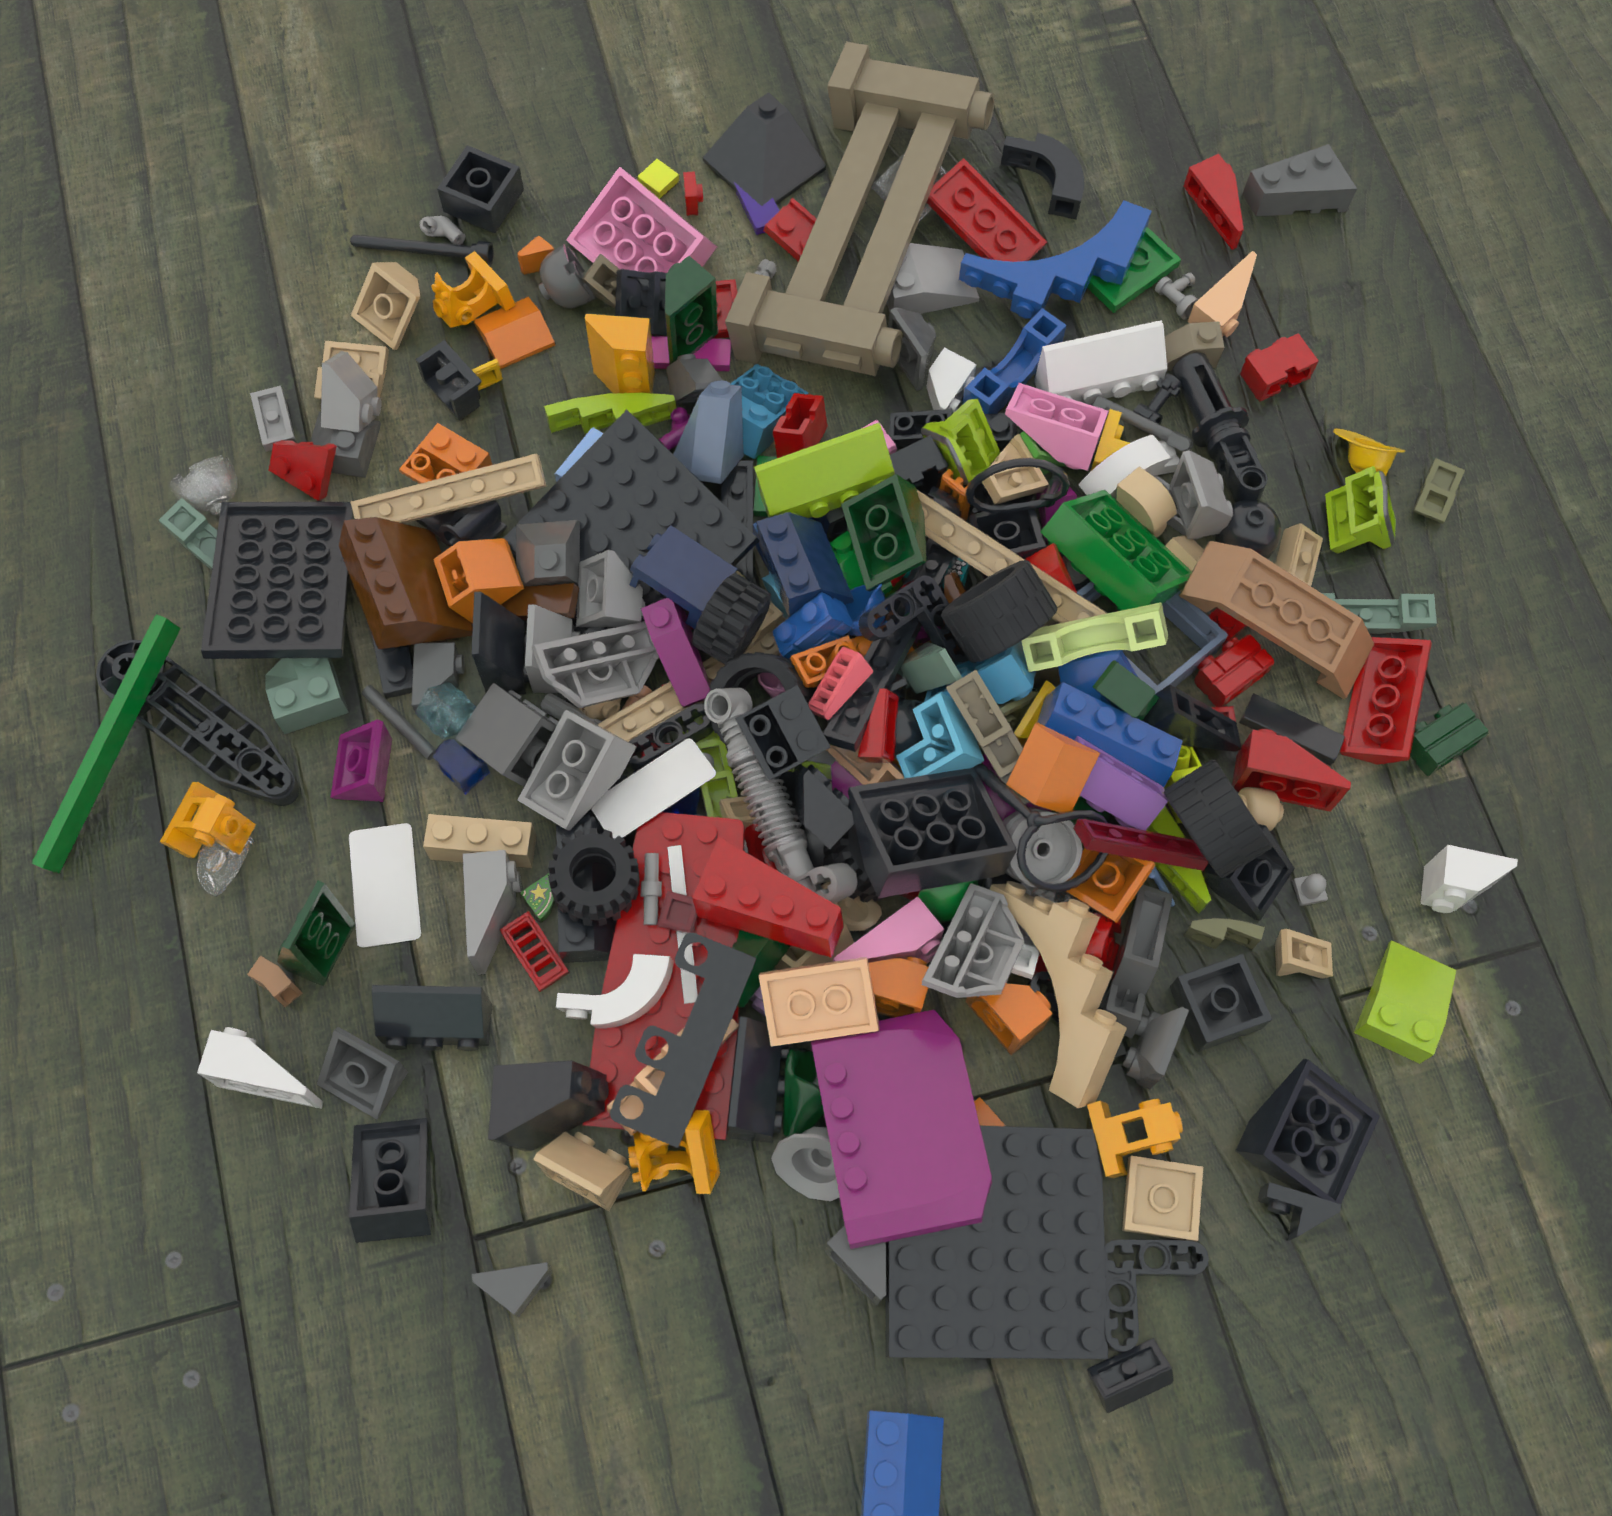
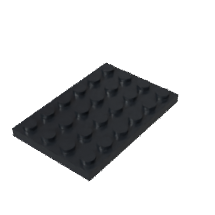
[201,502,354,659]

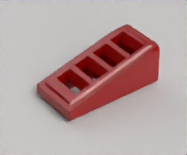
[858,689,899,763]
[500,911,569,992]

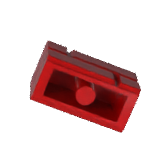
[1194,634,1275,707]

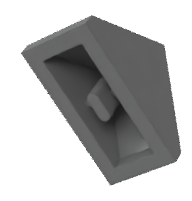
[472,1262,552,1317]

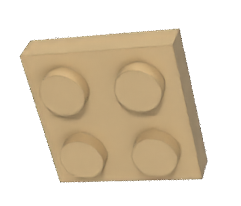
[1122,1156,1203,1242]

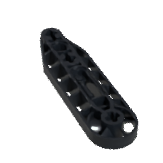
[96,640,299,806]

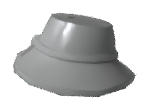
[771,1127,840,1201]

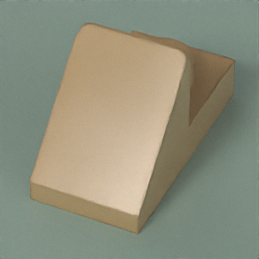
[1275,929,1333,979]

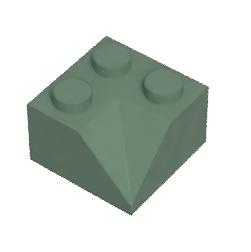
[265,658,349,735]

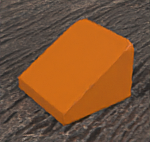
[517,236,555,275]

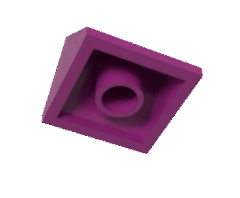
[330,719,392,802]

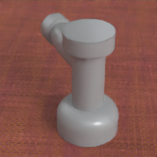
[1155,273,1199,320]

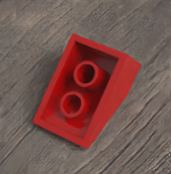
[1232,729,1351,812]

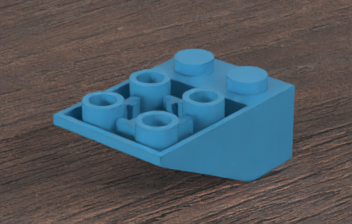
[730,364,808,459]

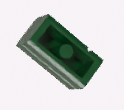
[1410,702,1489,776]

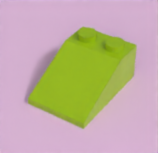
[1354,940,1457,1064]

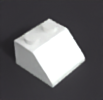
[1420,845,1518,913]

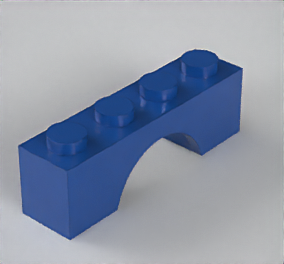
[962,308,1067,414]

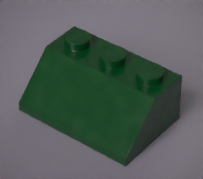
[665,256,718,364]

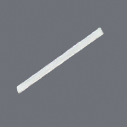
[667,845,698,1004]

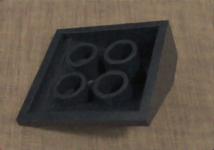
[703,92,826,206]
[1235,1059,1380,1204]

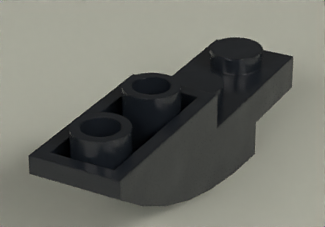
[889,409,1017,447]

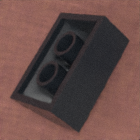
[372,985,492,1051]
[728,1017,789,1143]

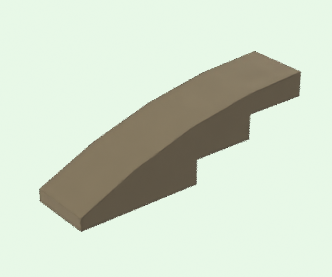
[946,670,1030,804]

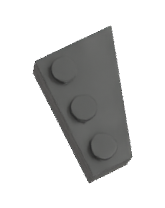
[1242,144,1357,216]

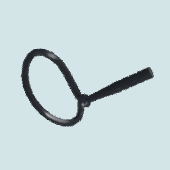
[966,458,1070,513]
[973,762,1108,892]

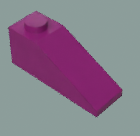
[641,598,710,708]

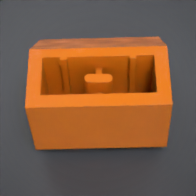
[399,423,492,484]
[433,538,524,623]

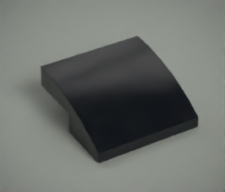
[615,269,667,337]

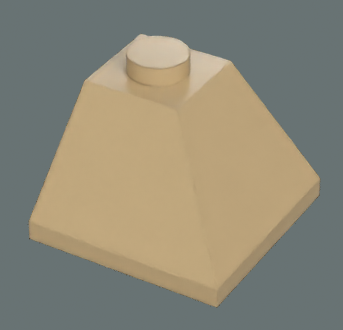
[351,262,420,350]

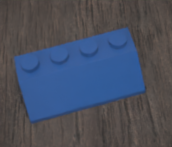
[1037,682,1183,787]
[861,1411,944,1516]

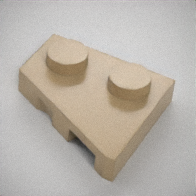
[982,434,1049,505]

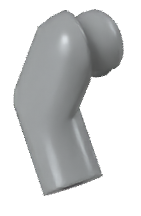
[420,216,465,245]

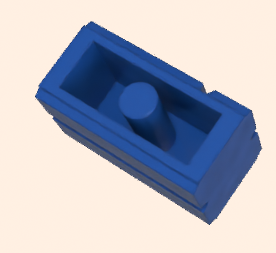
[772,592,854,659]

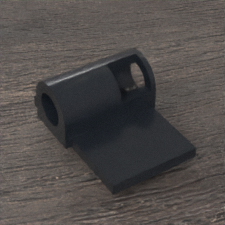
[416,500,507,547]

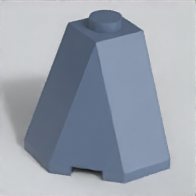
[673,380,744,484]

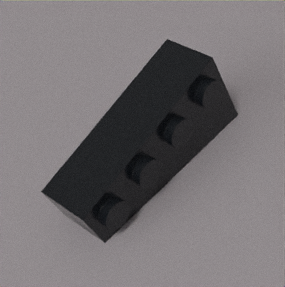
[812,435,949,539]

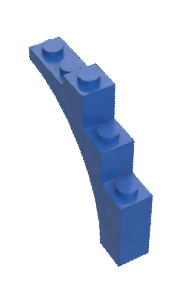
[959,200,1152,319]

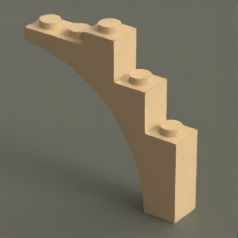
[990,881,1127,1108]

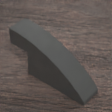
[1102,885,1173,1038]

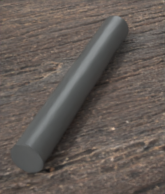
[362,685,438,760]

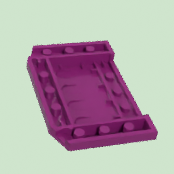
[811,1009,992,1249]

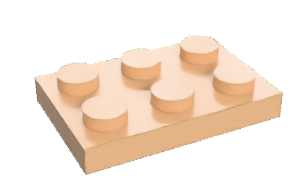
[759,957,880,1046]

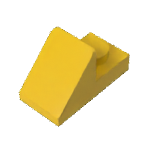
[1090,409,1130,472]

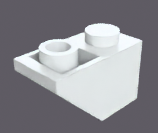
[926,348,976,413]

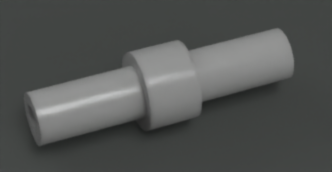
[641,853,662,925]

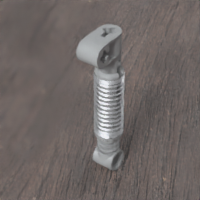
[704,688,857,904]

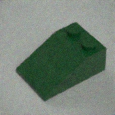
[841,474,926,592]

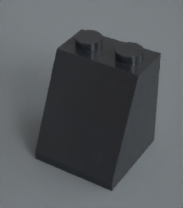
[488,1060,609,1152]

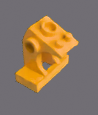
[431,251,516,328]
[160,782,256,858]
[1087,1099,1183,1178]
[628,1110,720,1194]

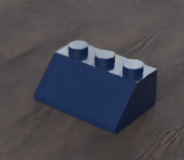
[757,512,854,617]

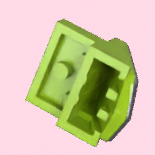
[921,399,1000,485]
[1325,466,1396,554]

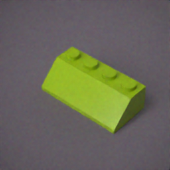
[754,423,895,518]

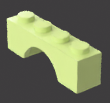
[1021,602,1168,672]

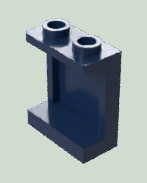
[629,525,737,629]

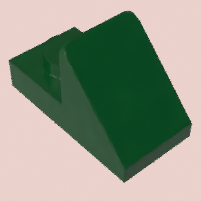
[1092,660,1159,721]

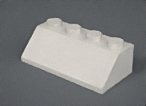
[1034,320,1167,404]

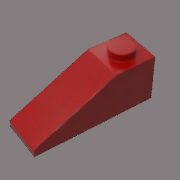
[1183,154,1244,250]

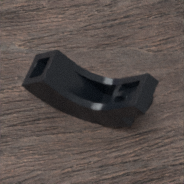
[1001,133,1084,220]

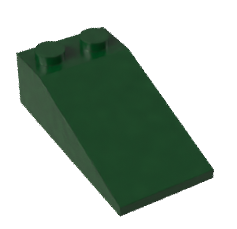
[277,881,356,986]

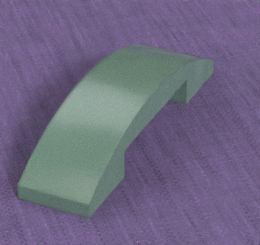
[159,498,217,570]
[1322,593,1437,634]

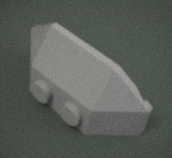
[532,621,659,708]
[922,883,1024,998]

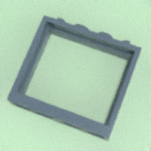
[1077,581,1228,694]

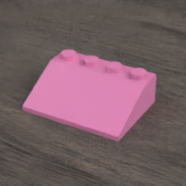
[566,167,717,273]

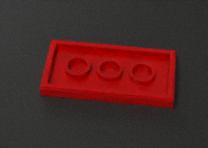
[926,158,1047,262]

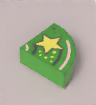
[520,873,554,922]

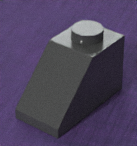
[667,354,723,404]
[412,643,465,718]

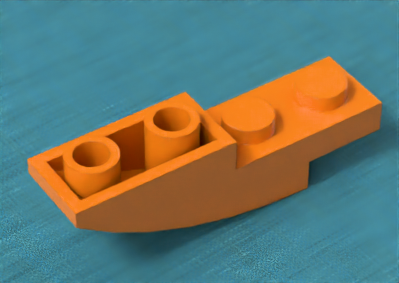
[790,635,914,688]

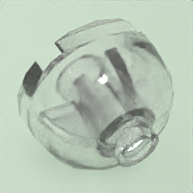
[169,456,238,515]

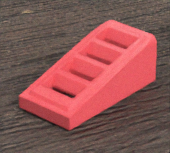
[808,647,874,720]

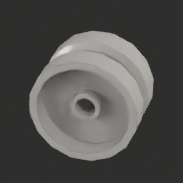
[1003,807,1083,887]

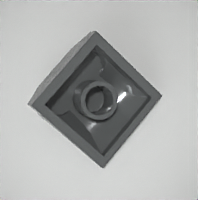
[1122,1007,1189,1090]

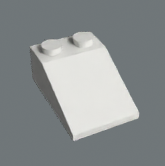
[197,1027,323,1109]

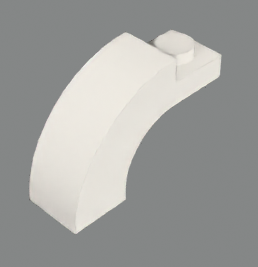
[1079,435,1180,500]
[556,954,674,1028]

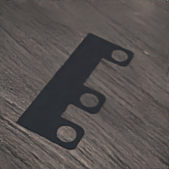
[610,933,756,1148]

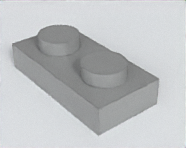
[250,386,296,452]

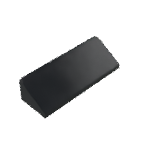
[1239,693,1345,766]

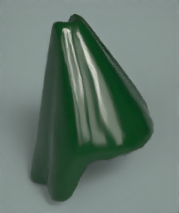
[783,1047,824,1137]

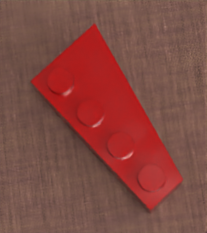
[692,837,844,958]

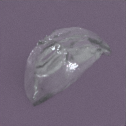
[197,837,255,897]

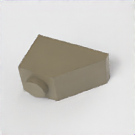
[1165,321,1224,371]

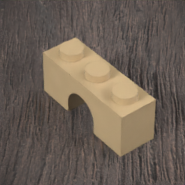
[423,814,537,868]

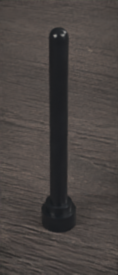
[350,235,494,266]

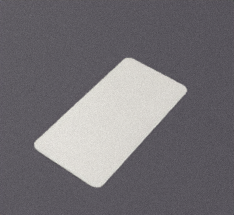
[591,738,716,839]
[349,823,421,947]

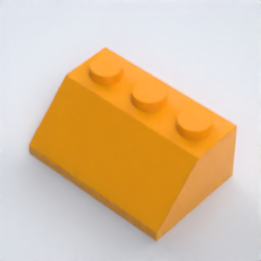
[585,314,655,393]

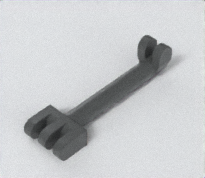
[1092,396,1194,451]

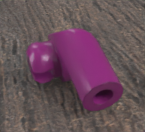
[658,407,690,451]

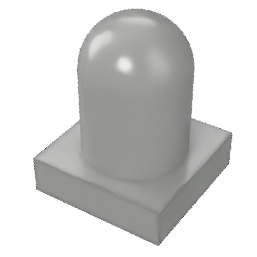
[1292,873,1328,906]

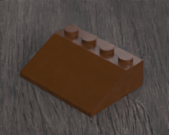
[338,517,473,649]

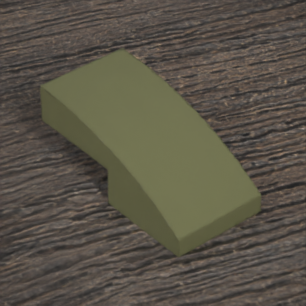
[1413,458,1465,524]
[1183,918,1265,949]

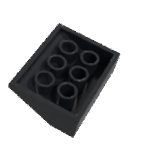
[848,768,1017,898]

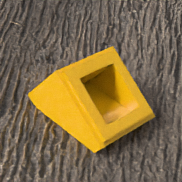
[472,358,503,390]

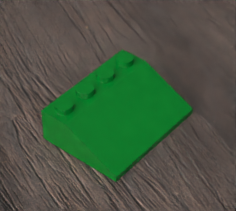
[1041,490,1192,611]

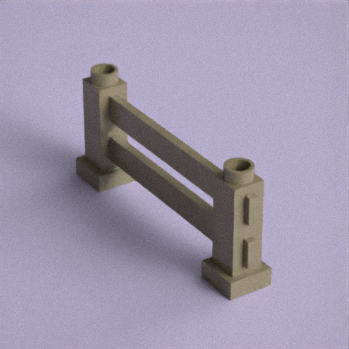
[725,42,994,376]

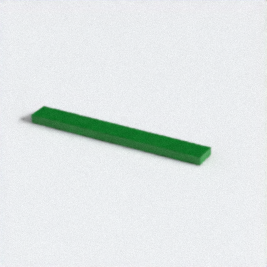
[32,614,181,873]

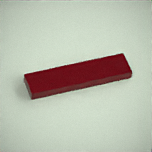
[1073,818,1209,871]

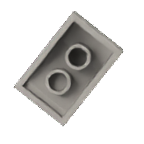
[887,243,979,314]
[518,709,637,831]
[463,850,522,975]

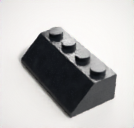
[556,816,629,963]

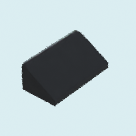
[1087,1338,1174,1413]

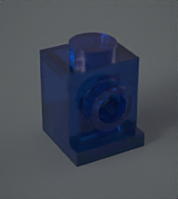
[433,739,490,795]

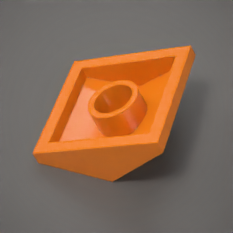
[473,297,555,369]
[1006,722,1100,813]

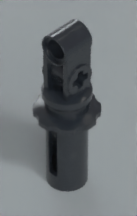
[1172,352,1268,502]

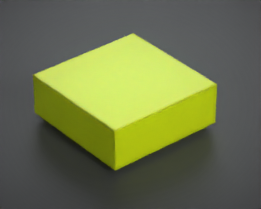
[637,159,679,199]

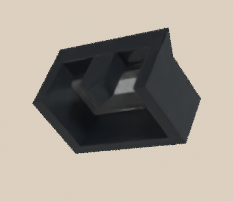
[416,340,482,421]

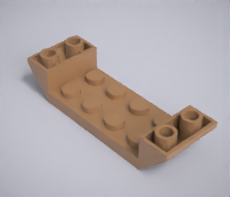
[1179,541,1374,699]

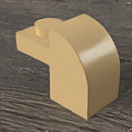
[1117,466,1177,538]

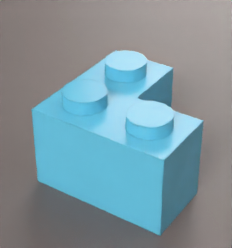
[896,693,984,778]

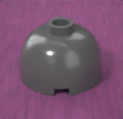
[538,244,595,308]

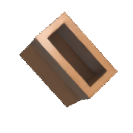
[247,956,303,1007]

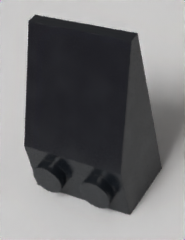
[472,592,530,694]
[349,1118,432,1243]

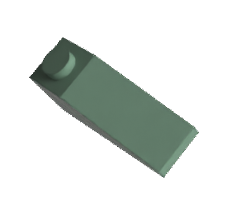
[898,642,962,694]

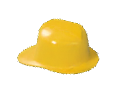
[1333,429,1405,476]

